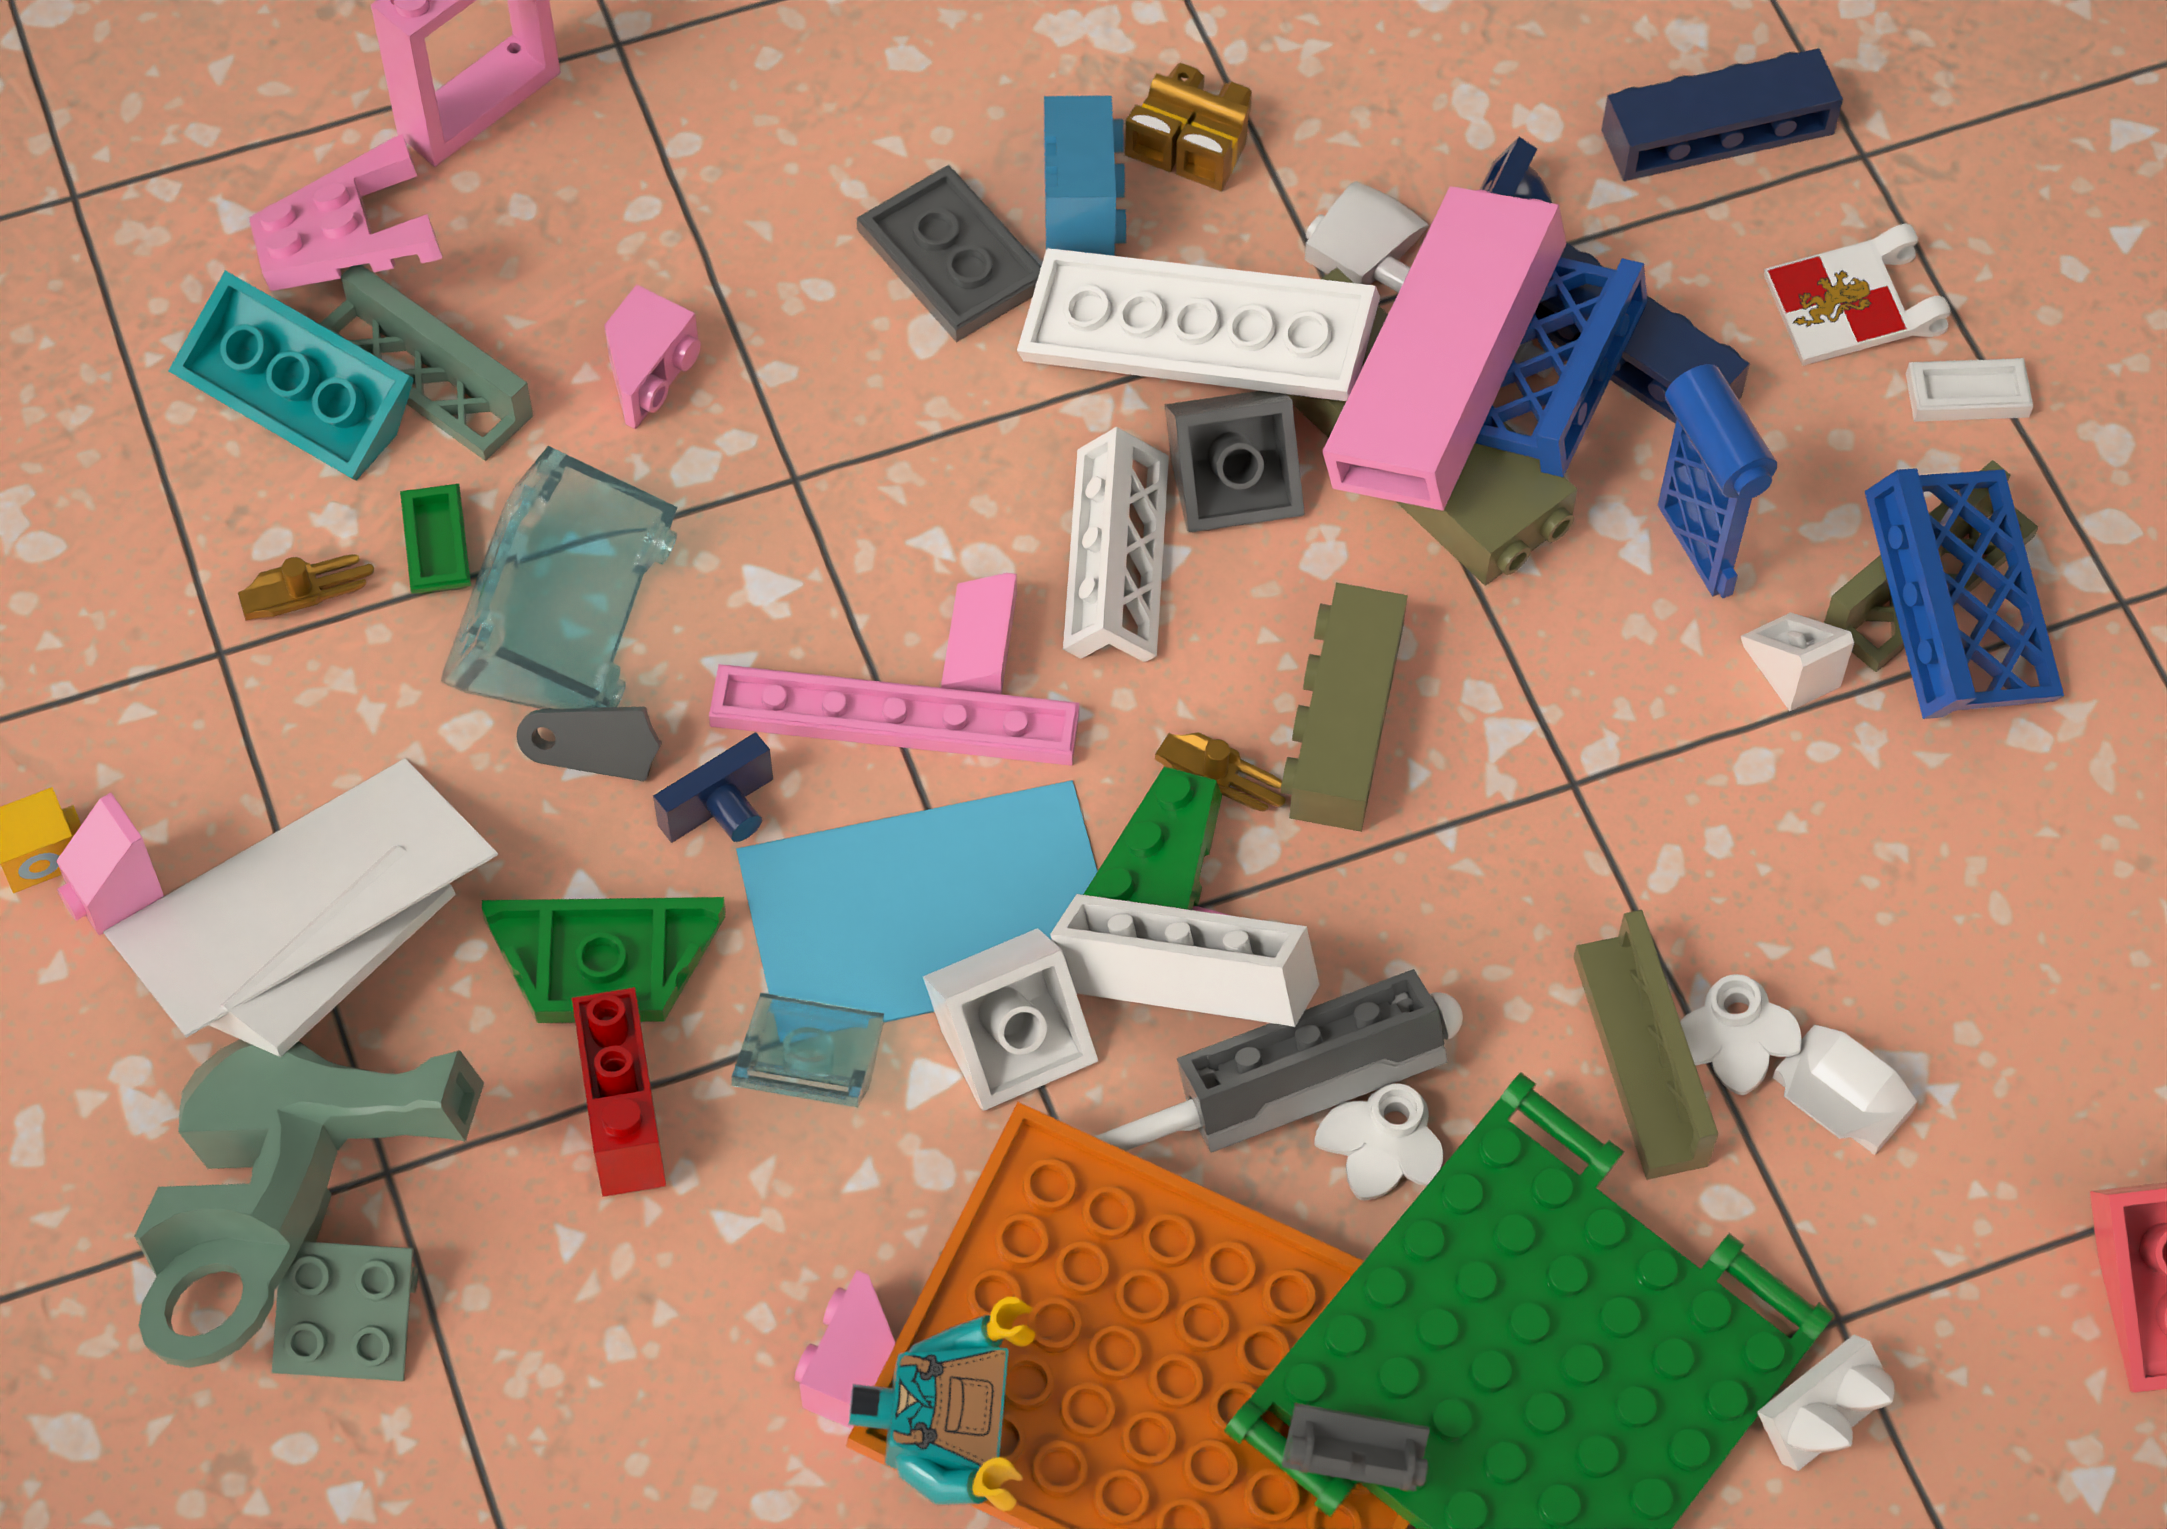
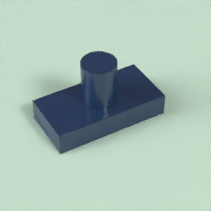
[653,732,773,843]

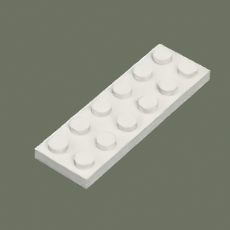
[1017,248,1380,401]

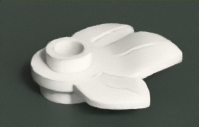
[1681,974,1801,1095]
[1314,1084,1443,1201]

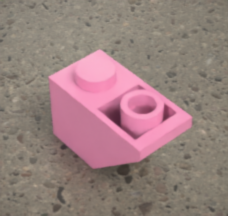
[604,284,701,429]
[795,1270,895,1429]

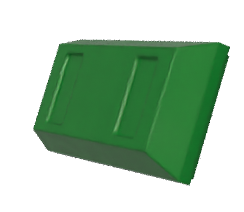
[400,483,471,594]

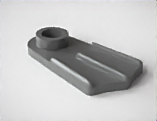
[516,707,662,781]

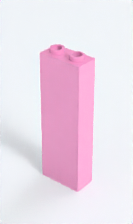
[1323,186,1566,511]

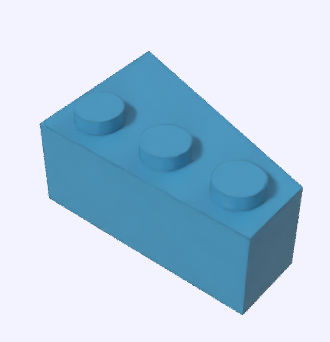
[1044,96,1126,256]

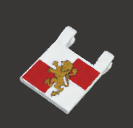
[1764,223,1951,366]

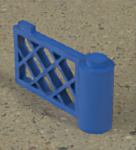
[1657,364,1777,599]

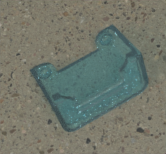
[441,446,677,709]

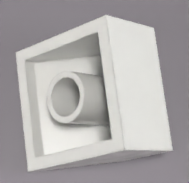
[923,928,1098,1111]

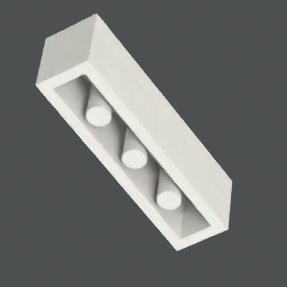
[1050,894,1320,1027]

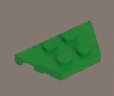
[482,897,726,1023]

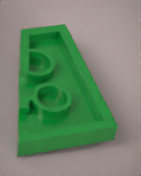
[1083,766,1222,910]

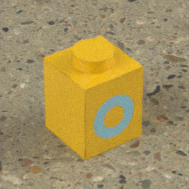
[0,787,82,893]

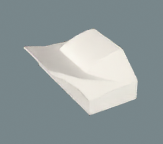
[1773,1024,1917,1155]

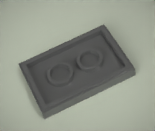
[856,165,1041,342]

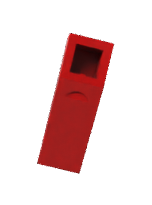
[572,987,667,1197]

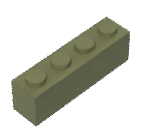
[1281,582,1408,832]

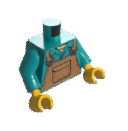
[848,1297,1035,1511]

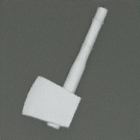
[1304,181,1553,378]

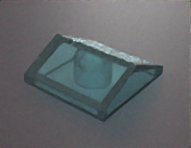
[731,993,884,1107]

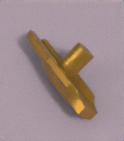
[237,554,374,621]
[1155,732,1286,812]

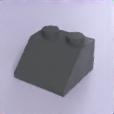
[1165,391,1305,532]

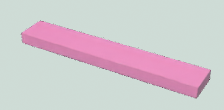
[709,664,1080,766]

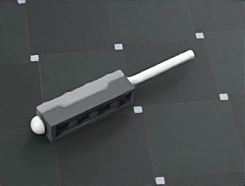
[1094,969,1463,1153]

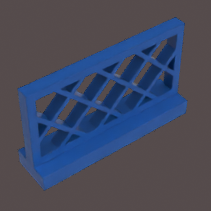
[1475,257,1648,477]
[1865,468,2064,719]

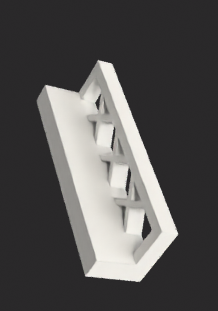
[1063,427,1169,662]

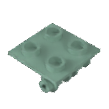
[271,1241,418,1381]

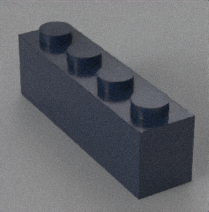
[1601,48,1843,182]
[1534,242,1750,424]

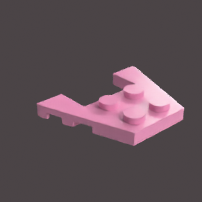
[249,134,443,291]

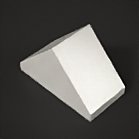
[1740,612,1854,711]

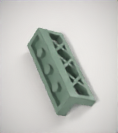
[320,265,533,461]

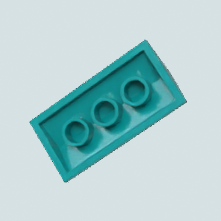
[168,270,414,481]

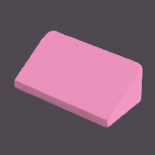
[941,573,1017,694]

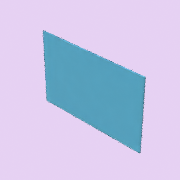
[736,780,1098,1044]

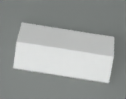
[209,845,456,1057]

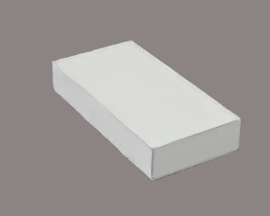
[1906,358,2033,422]

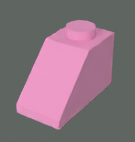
[57,793,164,936]

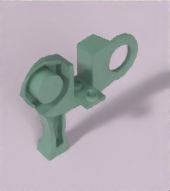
[134,1039,484,1368]

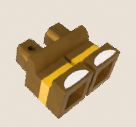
[1125,62,1252,192]

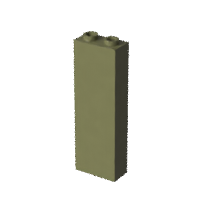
[1287,268,1577,586]

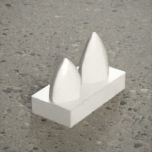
[1757,1335,1895,1471]

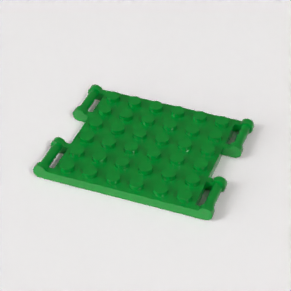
[1224,1072,1835,1529]

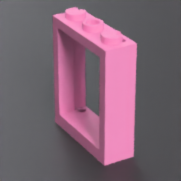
[371,0,560,167]

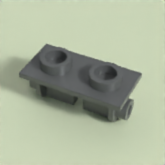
[1281,1403,1430,1491]

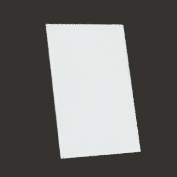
[103,758,498,1038]

